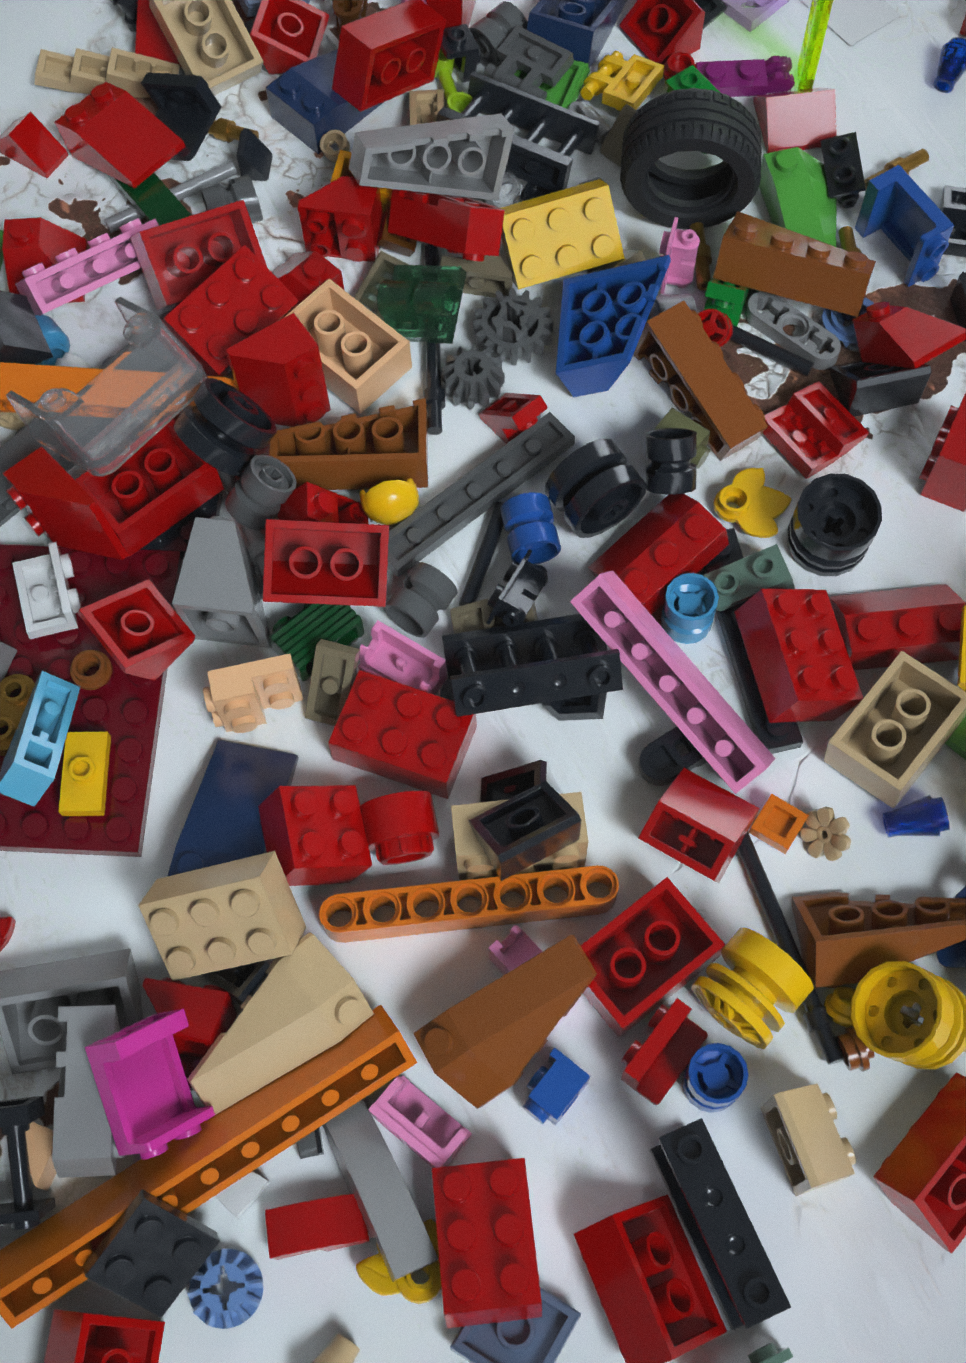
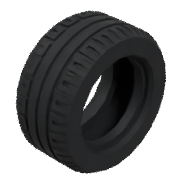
[620,88,762,229]

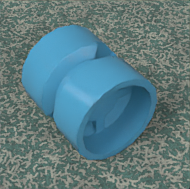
[661,573,719,644]

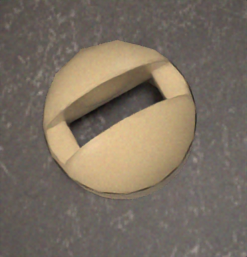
[320,130,350,162]

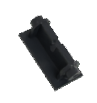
[820,132,866,208]
[487,549,548,627]

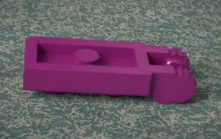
[696,55,795,97]

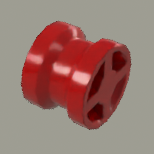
[698,309,733,347]

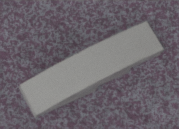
[323,1099,438,1282]

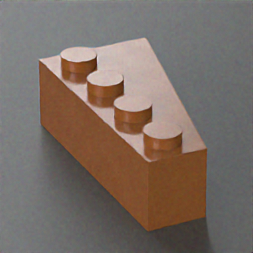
[713,211,876,317]
[633,300,768,461]
[269,398,428,490]

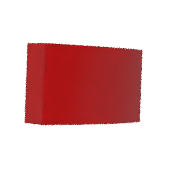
[265,1194,370,1260]

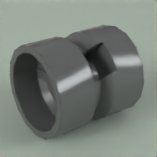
[469,1,528,67]
[200,174,263,223]
[225,454,297,530]
[384,562,457,638]

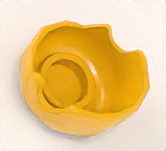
[360,478,419,525]

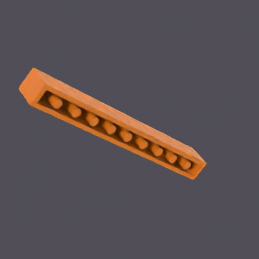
[0,1005,417,1329]

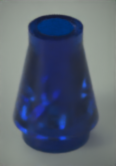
[933,37,966,93]
[882,795,950,838]

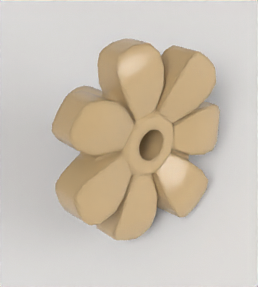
[800,807,851,861]

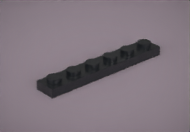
[703,528,803,754]

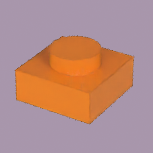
[749,793,809,855]

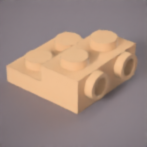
[203,653,303,733]

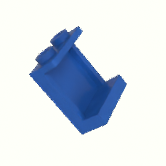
[855,165,954,287]

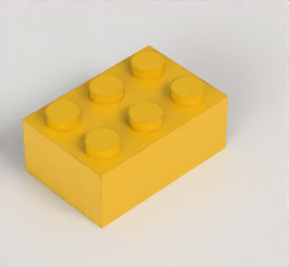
[501,179,625,289]

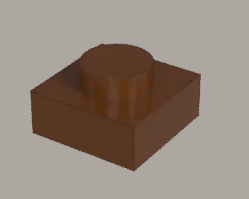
[377,207,417,257]

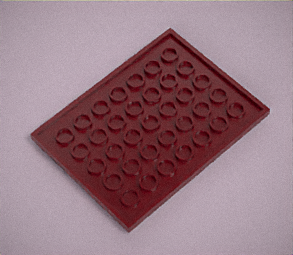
[0,544,183,857]

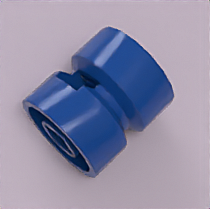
[500,492,561,565]
[682,1043,749,1113]

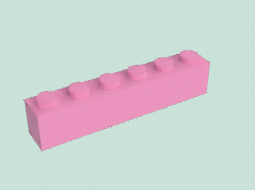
[570,570,776,794]

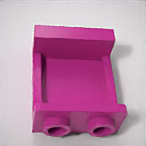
[85,1009,215,1159]

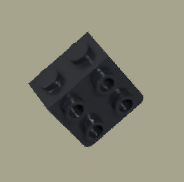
[141,72,222,161]

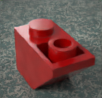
[278,482,368,524]
[142,977,237,1058]

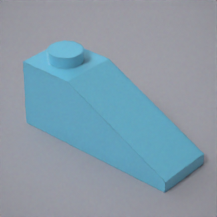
[0,671,80,807]

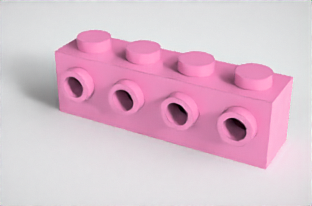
[15,218,159,316]

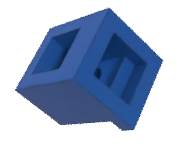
[522,1047,591,1126]

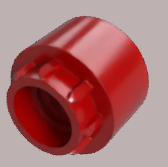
[360,791,439,865]

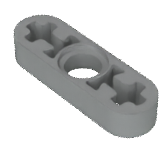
[745,291,841,370]

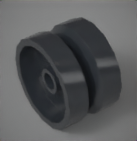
[174,378,277,477]
[545,438,647,538]

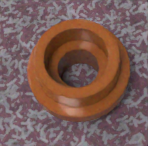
[70,650,112,690]
[836,1026,875,1072]

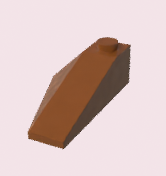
[792,892,966,988]
[413,935,597,1109]

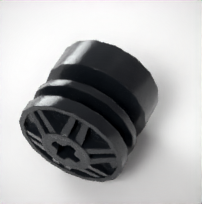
[786,473,882,576]

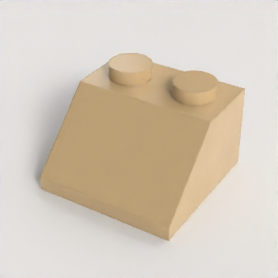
[760,1083,856,1197]

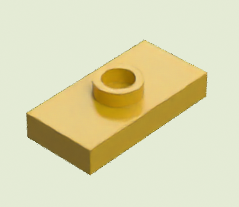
[58,732,111,816]

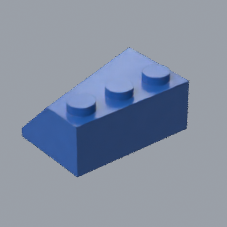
[556,255,671,397]

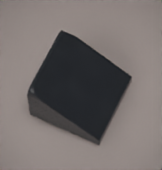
[236,128,273,181]

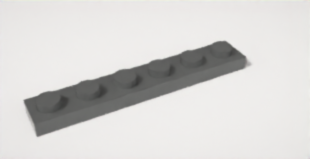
[387,412,575,577]

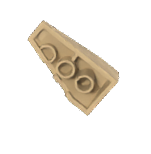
[187,932,374,1115]

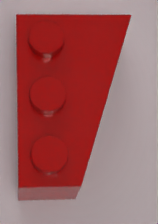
[388,189,505,262]

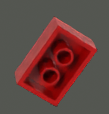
[332,0,446,112]
[131,199,267,310]
[160,245,299,377]
[75,414,224,557]
[734,589,863,723]
[328,670,477,799]
[580,877,726,1038]
[432,1158,542,1328]

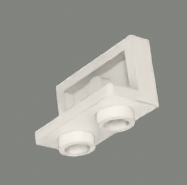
[12,542,82,639]

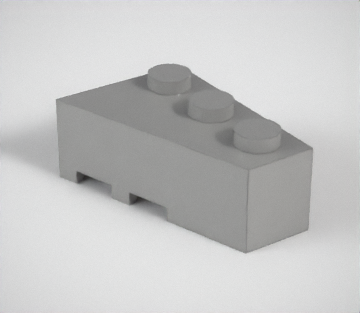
[52,1005,125,1178]

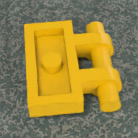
[580,51,664,111]

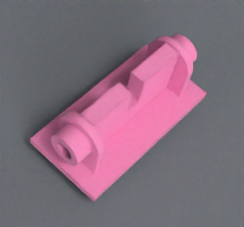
[659,217,700,294]

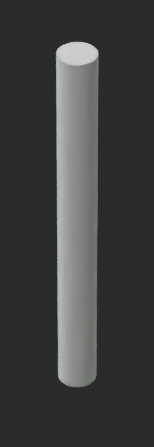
[104,161,237,233]

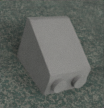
[172,516,271,648]

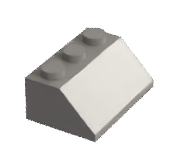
[0,948,143,1075]

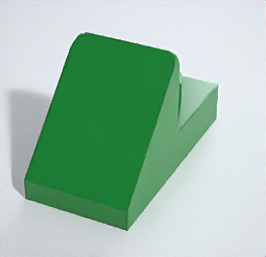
[704,278,750,326]

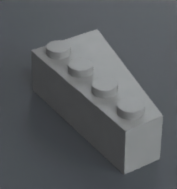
[349,113,515,201]

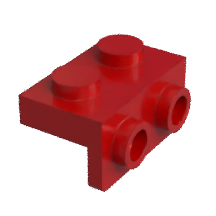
[620,998,708,1106]

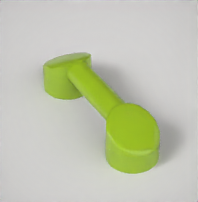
[435,48,473,113]

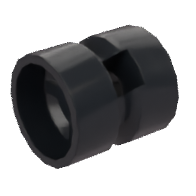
[645,428,697,495]

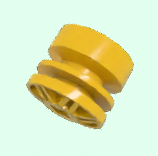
[692,928,814,1049]
[851,961,966,1069]

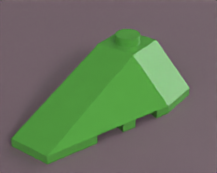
[759,147,837,247]

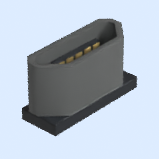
[297,1127,324,1159]

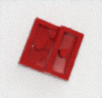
[763,381,869,479]

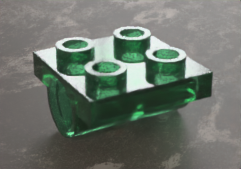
[377,265,467,344]

